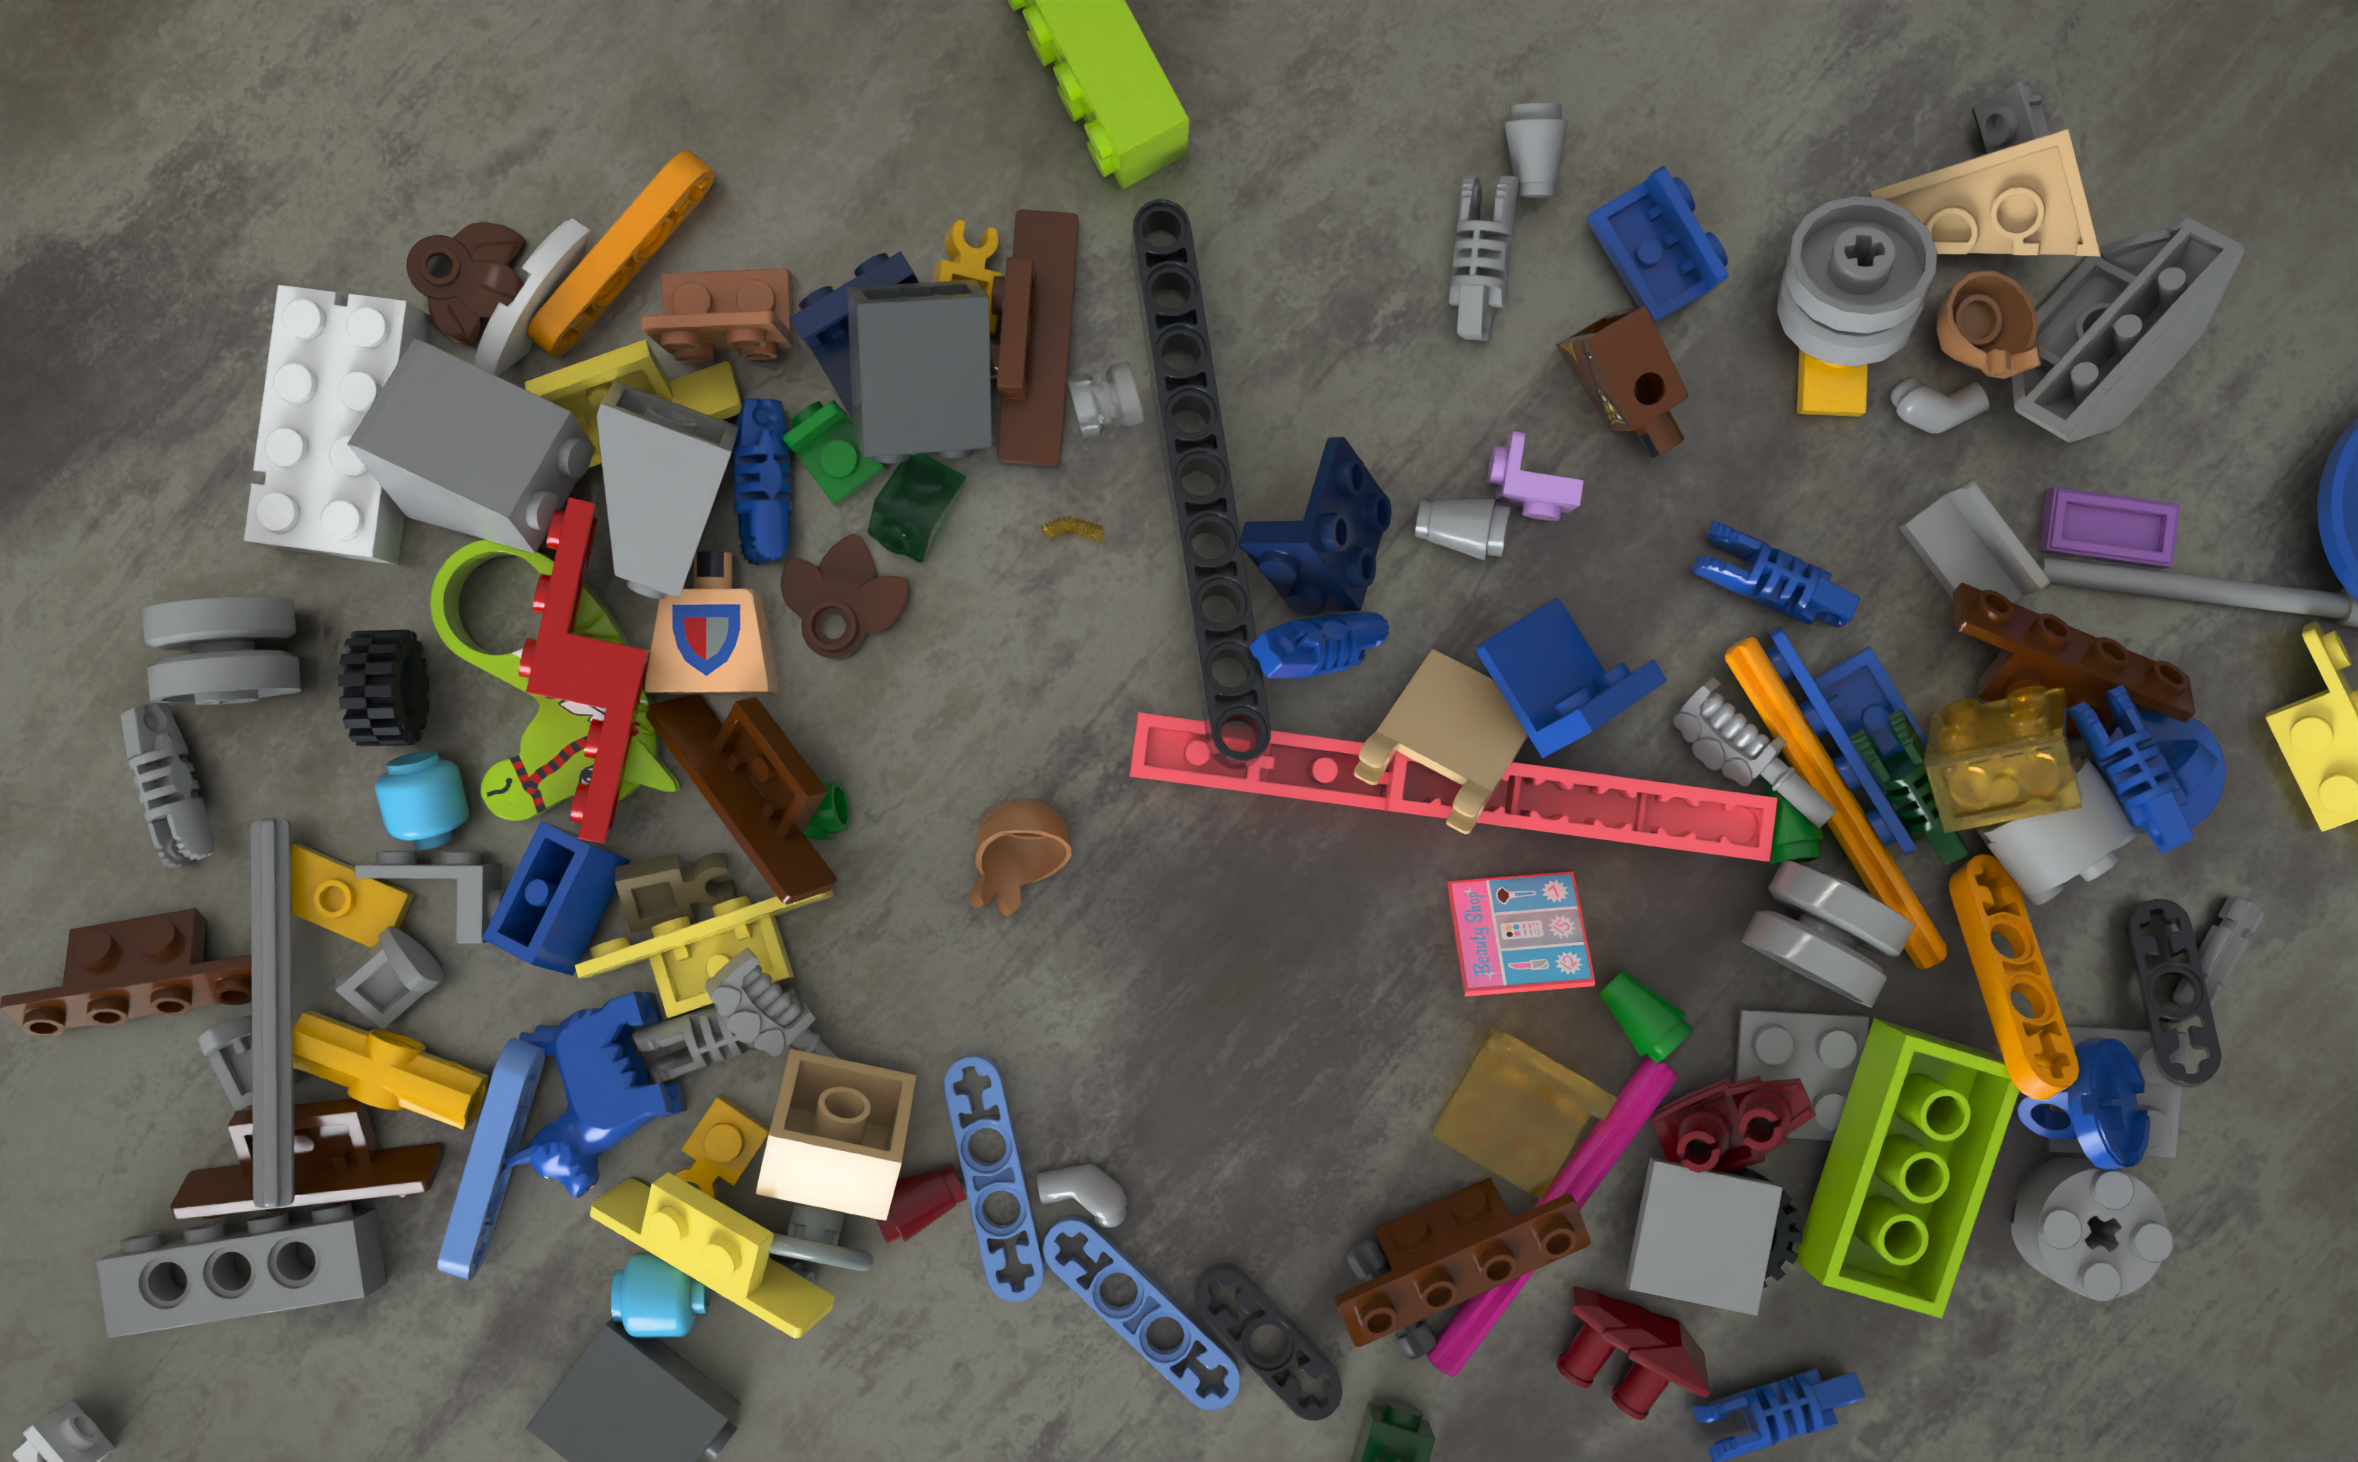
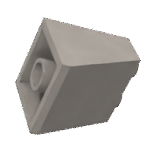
[347,339,596,553]
[596,380,739,599]

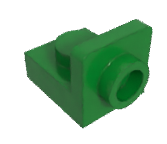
[783,400,887,507]

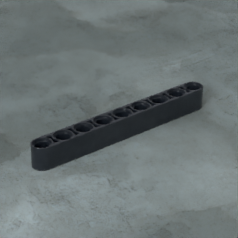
[1131,199,1271,769]

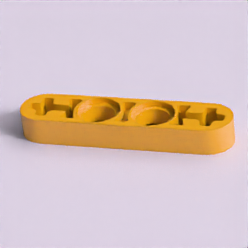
[527,150,715,358]
[1949,854,2079,1100]

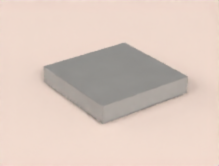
[1625,1157,1783,1316]

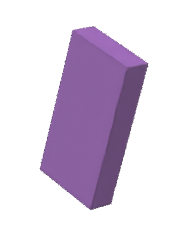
[2038,487,2180,569]

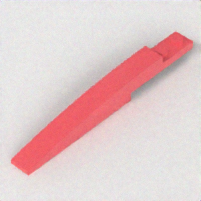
[1129,712,1778,862]

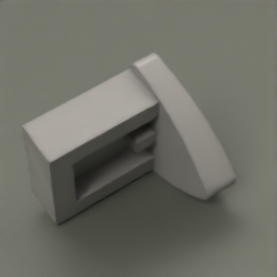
[335,926,446,1030]
[198,1015,302,1111]

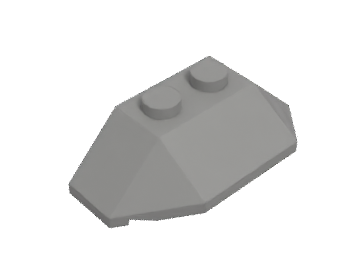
[2012,217,2244,443]

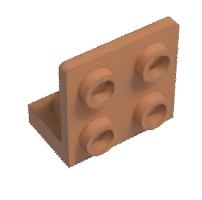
[641,268,795,363]

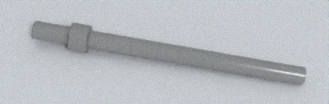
[2037,557,2358,627]

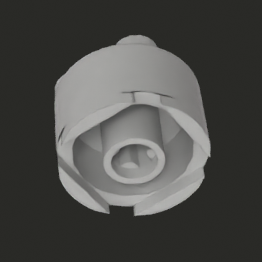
[1976,757,2142,906]
[2011,1157,2173,1302]

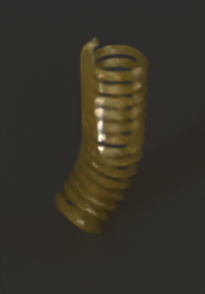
[1041,516,1104,543]

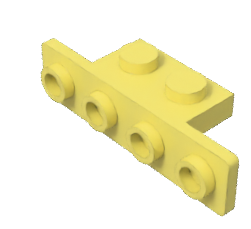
[524,339,742,468]
[2265,620,2358,832]
[574,889,834,1018]
[590,1172,835,1338]

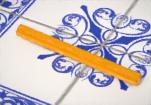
[1725,637,1947,970]

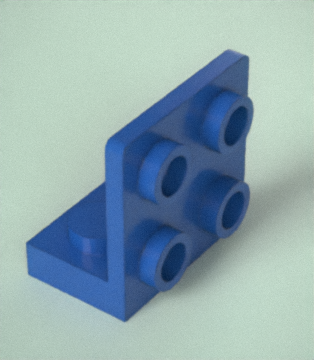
[1476,598,1668,759]

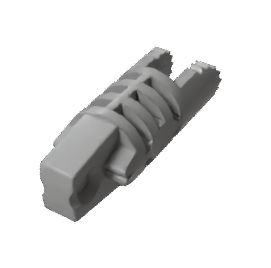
[1449,176,1519,341]
[121,703,215,870]
[632,986,801,1084]

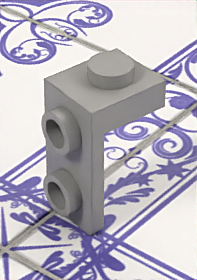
[355,851,506,943]

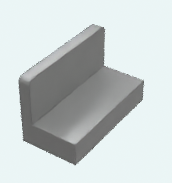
[1898,480,2050,603]

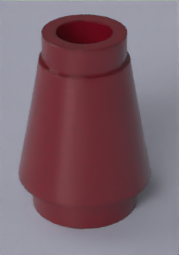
[876,1164,967,1244]

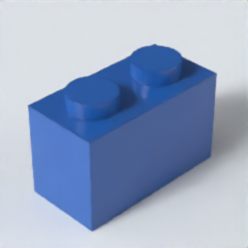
[482,821,630,976]

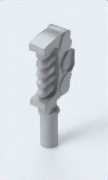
[1673,677,1837,829]
[705,947,839,1059]

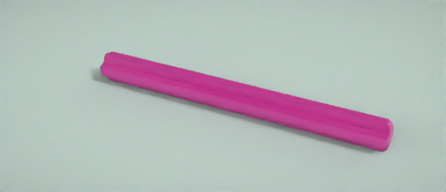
[1427,1057,1678,1377]

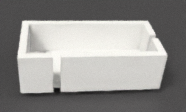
[244,285,431,565]

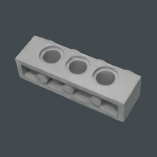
[96,1202,387,1338]

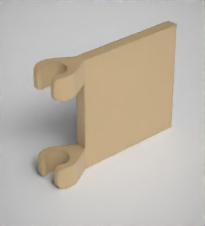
[1354,649,1528,834]

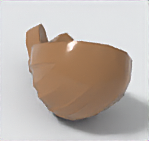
[1936,270,2042,379]
[970,798,1072,916]

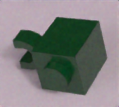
[1351,1401,1435,1462]

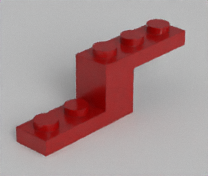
[519,497,650,844]

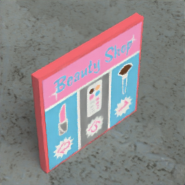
[1447,871,1595,997]

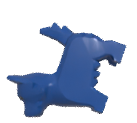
[505,991,687,1198]

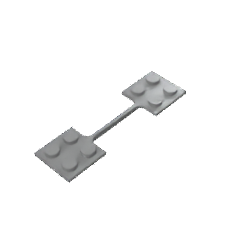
[1735,1009,2187,1158]

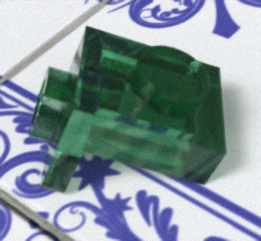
[867,453,966,562]

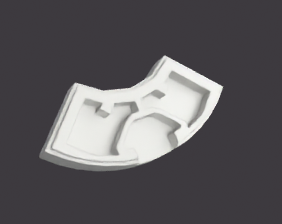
[473,218,590,377]

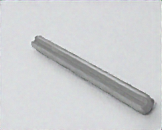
[251,818,295,1208]

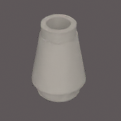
[1504,103,1568,198]
[1415,498,1511,561]

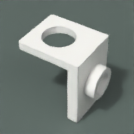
[13,1401,115,1462]

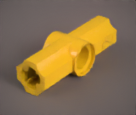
[293,1010,489,1130]

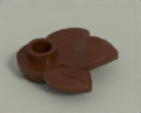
[406,222,525,346]
[781,534,909,659]

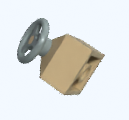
[755,1048,917,1271]

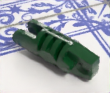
[1849,709,1968,865]

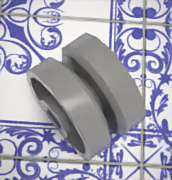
[1777,196,1937,367]
[142,596,301,705]
[1741,860,1914,1008]

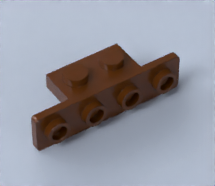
[990,209,1079,466]
[1953,583,2196,739]
[646,694,837,904]
[0,908,252,1037]
[170,1098,444,1219]
[1335,1178,1591,1347]

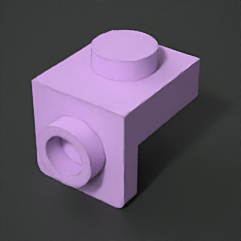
[1487,431,1584,521]

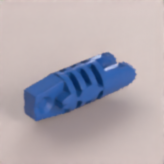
[732,398,792,566]
[1692,521,1860,628]
[1249,611,1390,678]
[2068,685,2194,853]
[1692,1368,1865,1462]

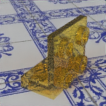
[1924,685,2082,833]
[1432,1024,1617,1198]

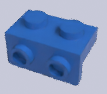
[1586,166,1729,324]

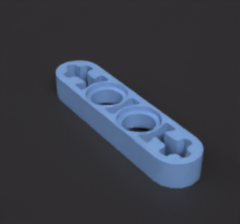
[437,1038,546,1281]
[944,1053,1045,1302]
[1043,1214,1241,1411]

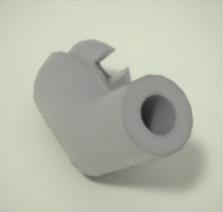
[1890,377,1989,433]
[1037,1164,1128,1228]

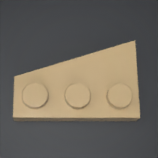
[1870,128,2101,257]

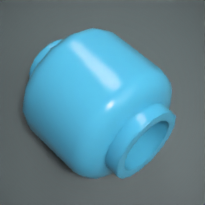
[375,751,469,850]
[611,1252,710,1339]

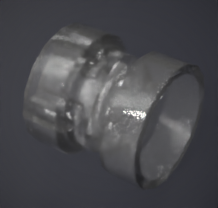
[1067,361,1145,439]

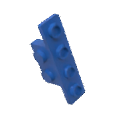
[1765,625,1938,855]

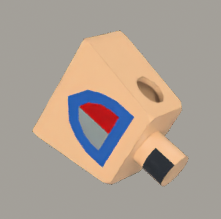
[645,551,779,695]

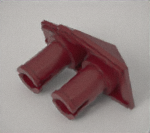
[1649,1076,1816,1173]
[1556,1286,1710,1420]

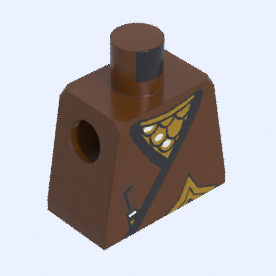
[1557,305,1688,458]

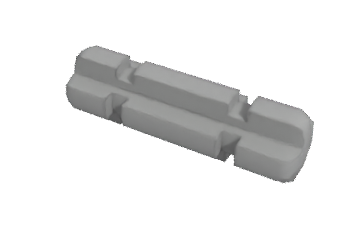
[2173,896,2265,1010]

